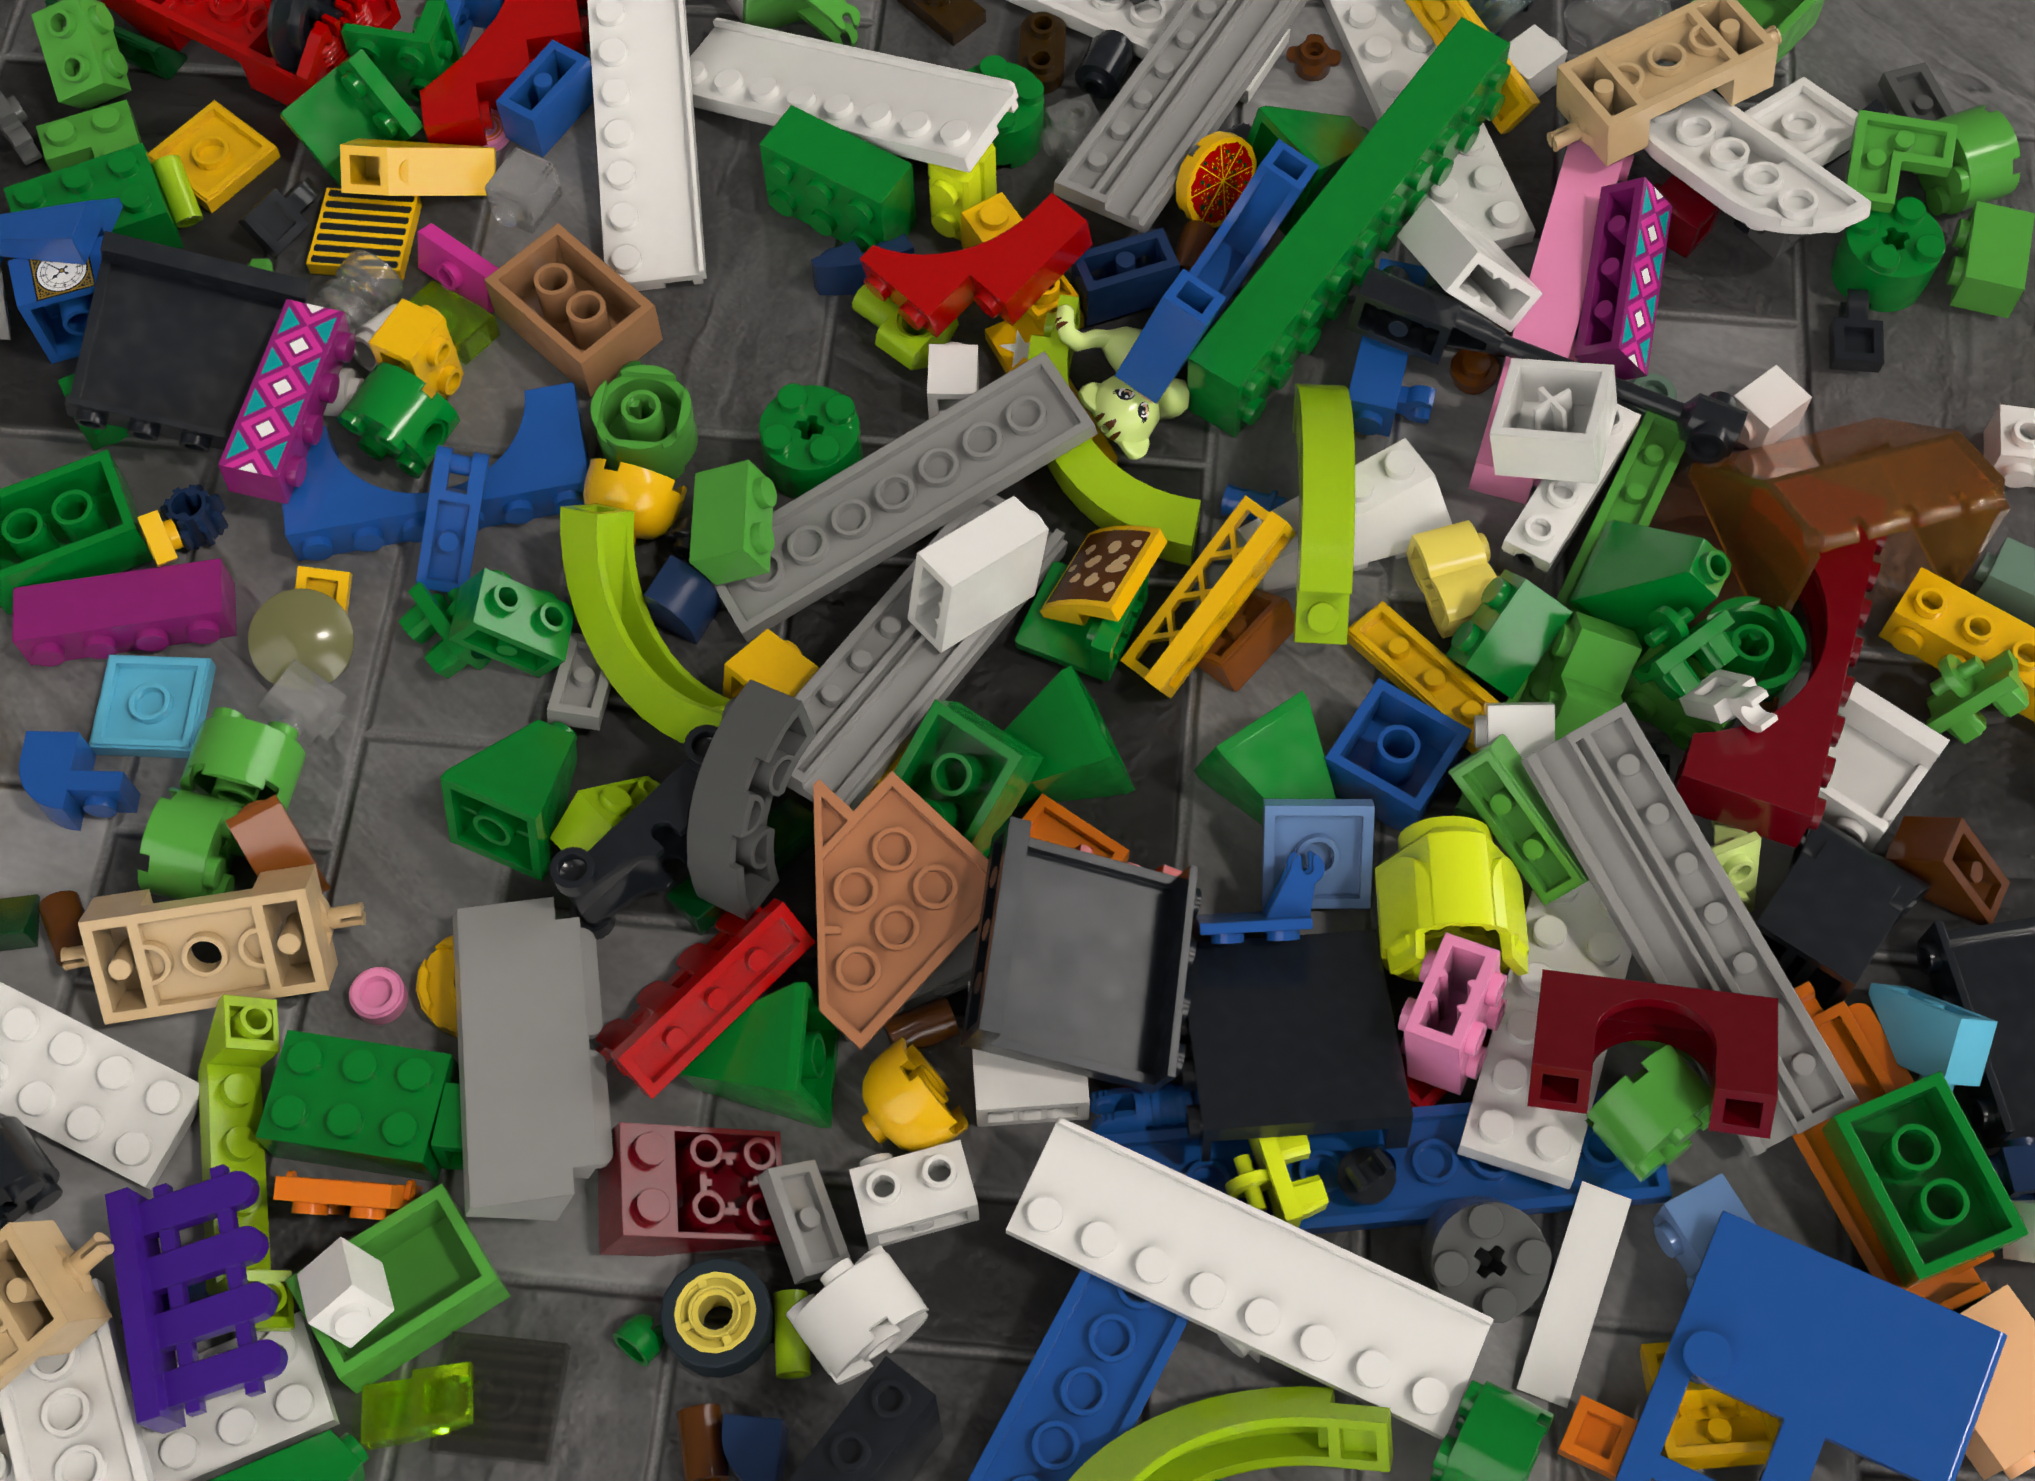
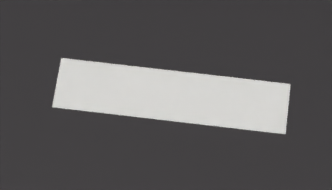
[1516,1181,1632,1408]

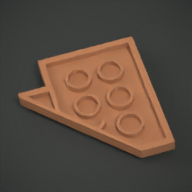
[813,771,988,1051]

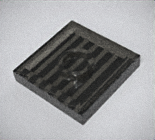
[428,1331,571,1466]

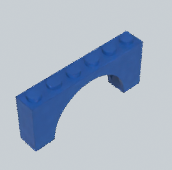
[1115,139,1319,404]
[282,382,590,561]

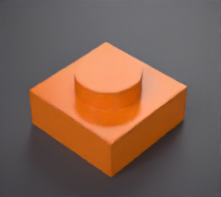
[1557,1394,1638,1480]

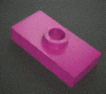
[418,223,499,315]

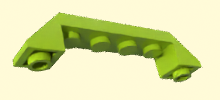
[198,994,295,1332]

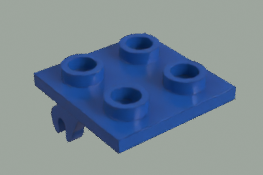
[1195,850,1325,944]

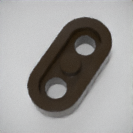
[1019,12,1066,94]

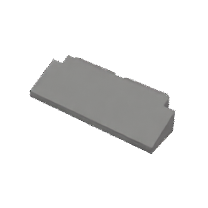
[452,897,613,1221]

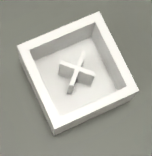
[1489,358,1617,484]

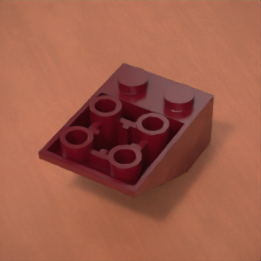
[597,1122,782,1257]

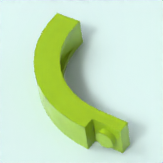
[1028,294,1201,566]
[1292,383,1355,645]
[560,504,731,744]
[1068,1386,1393,1481]

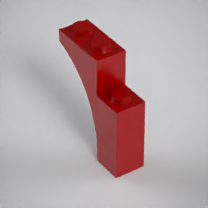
[859,193,1093,338]

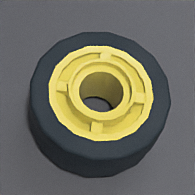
[660,1258,774,1378]

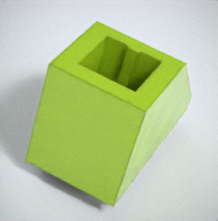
[550,776,660,852]

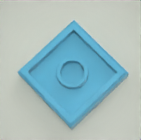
[89,655,216,758]

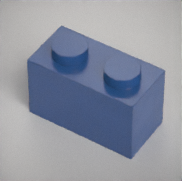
[496,39,594,157]

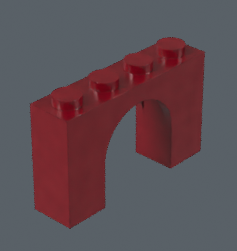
[1527,969,1778,1139]

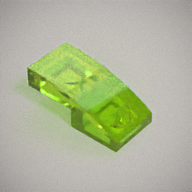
[361,1361,474,1450]

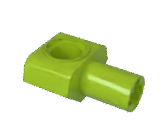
[852,284,959,370]

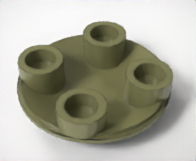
[248,588,354,692]

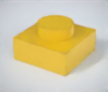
[137,510,184,567]
[295,566,353,615]

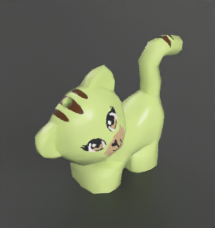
[1055,304,1190,460]

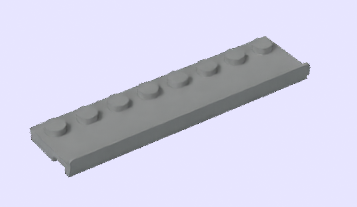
[1054,0,1308,234]
[787,495,1068,811]
[1521,702,1860,1157]

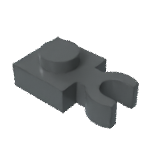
[0,91,42,165]

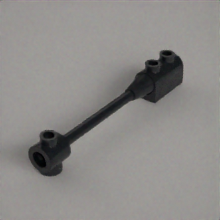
[1346,266,1748,464]

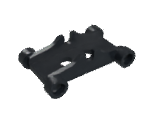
[550,724,718,940]

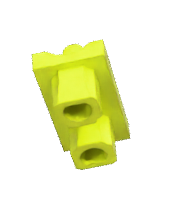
[1225,1135,1329,1228]

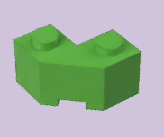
[1541,611,1642,741]

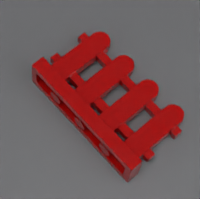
[595,898,815,1099]

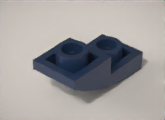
[811,234,914,296]

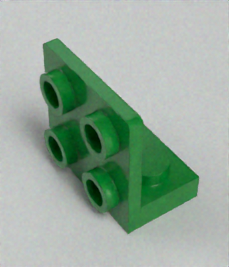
[341,0,463,103]
[280,49,424,188]
[1015,561,1149,683]

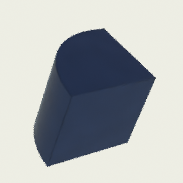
[644,555,722,645]
[722,1414,789,1481]

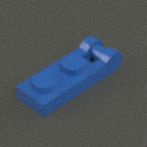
[416,445,490,593]

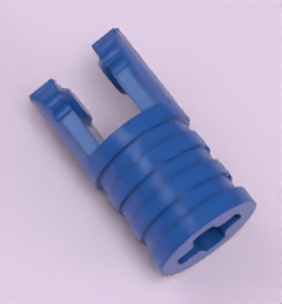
[1089,1081,1193,1135]

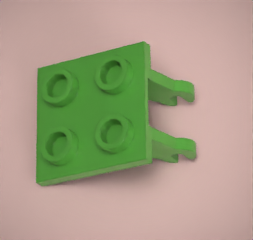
[742,0,860,47]

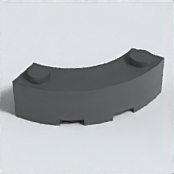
[687,679,816,921]

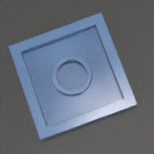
[1260,799,1375,909]

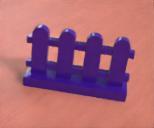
[105,1164,288,1434]

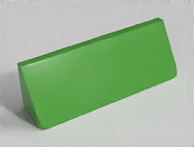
[1448,734,1589,906]

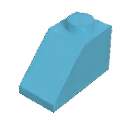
[1868,983,1998,1092]

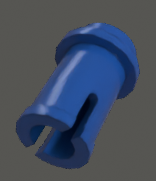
[1221,483,1287,521]

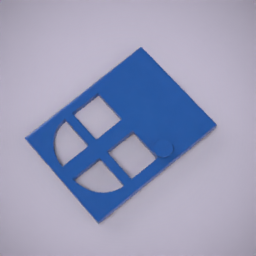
[1614,1210,2007,1481]

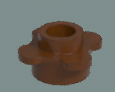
[1286,34,1341,81]

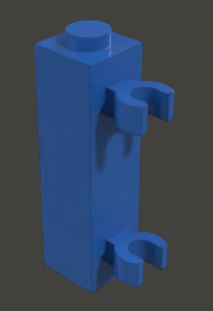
[1349,258,1457,437]

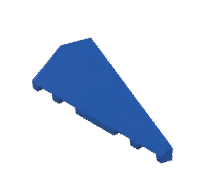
[0,198,123,266]

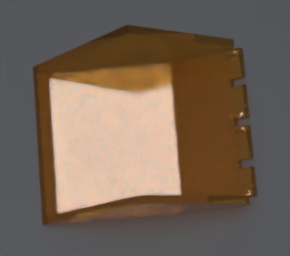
[1688,417,2011,613]

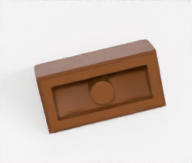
[1197,588,1295,692]

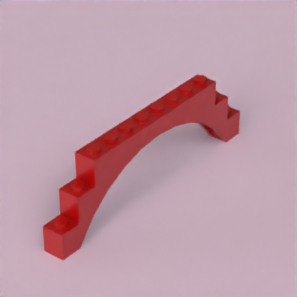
[420,0,590,146]

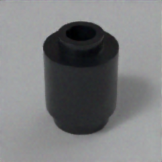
[1075,30,1133,99]

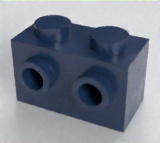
[1071,227,1180,326]

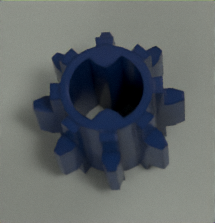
[160,484,228,550]

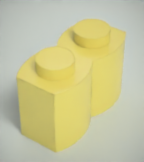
[1406,520,1500,638]

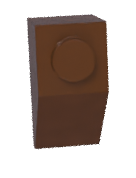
[1885,816,2010,925]

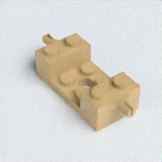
[1547,0,1782,167]
[60,864,366,1025]
[0,1220,114,1391]

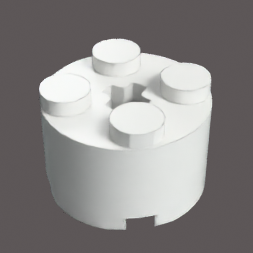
[786,1245,929,1385]

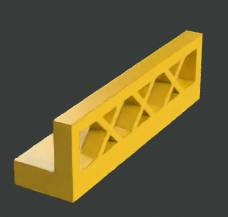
[1120,495,1297,699]

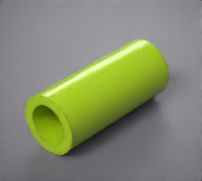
[152,155,203,228]
[773,1289,811,1379]

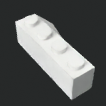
[1237,438,1452,594]

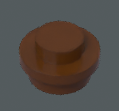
[1450,349,1500,395]

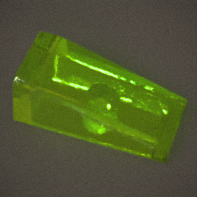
[409,280,500,365]

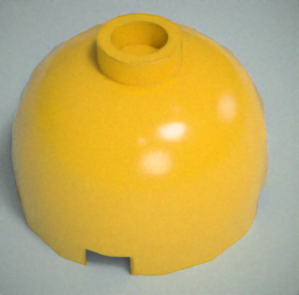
[583,458,687,545]
[861,1037,969,1152]

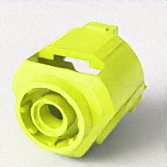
[1375,816,1529,984]

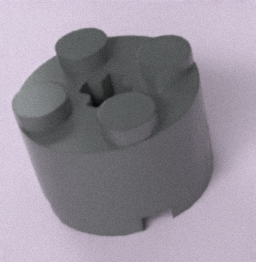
[1420,1196,1552,1323]

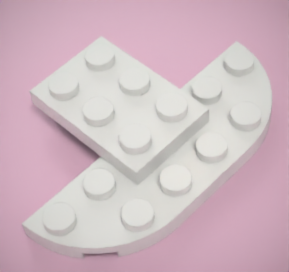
[1644,61,1871,234]

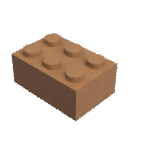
[484,223,663,398]

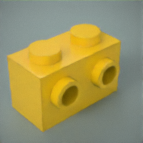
[369,298,464,399]

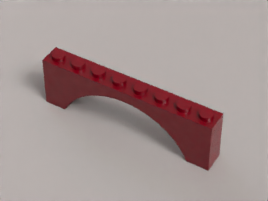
[1674,467,1889,848]

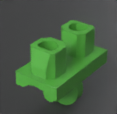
[1927,649,2029,744]

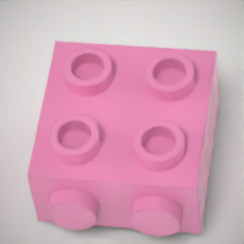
[1398,932,1507,1096]

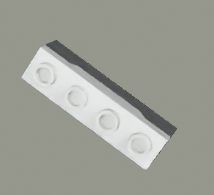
[1494,404,1641,590]

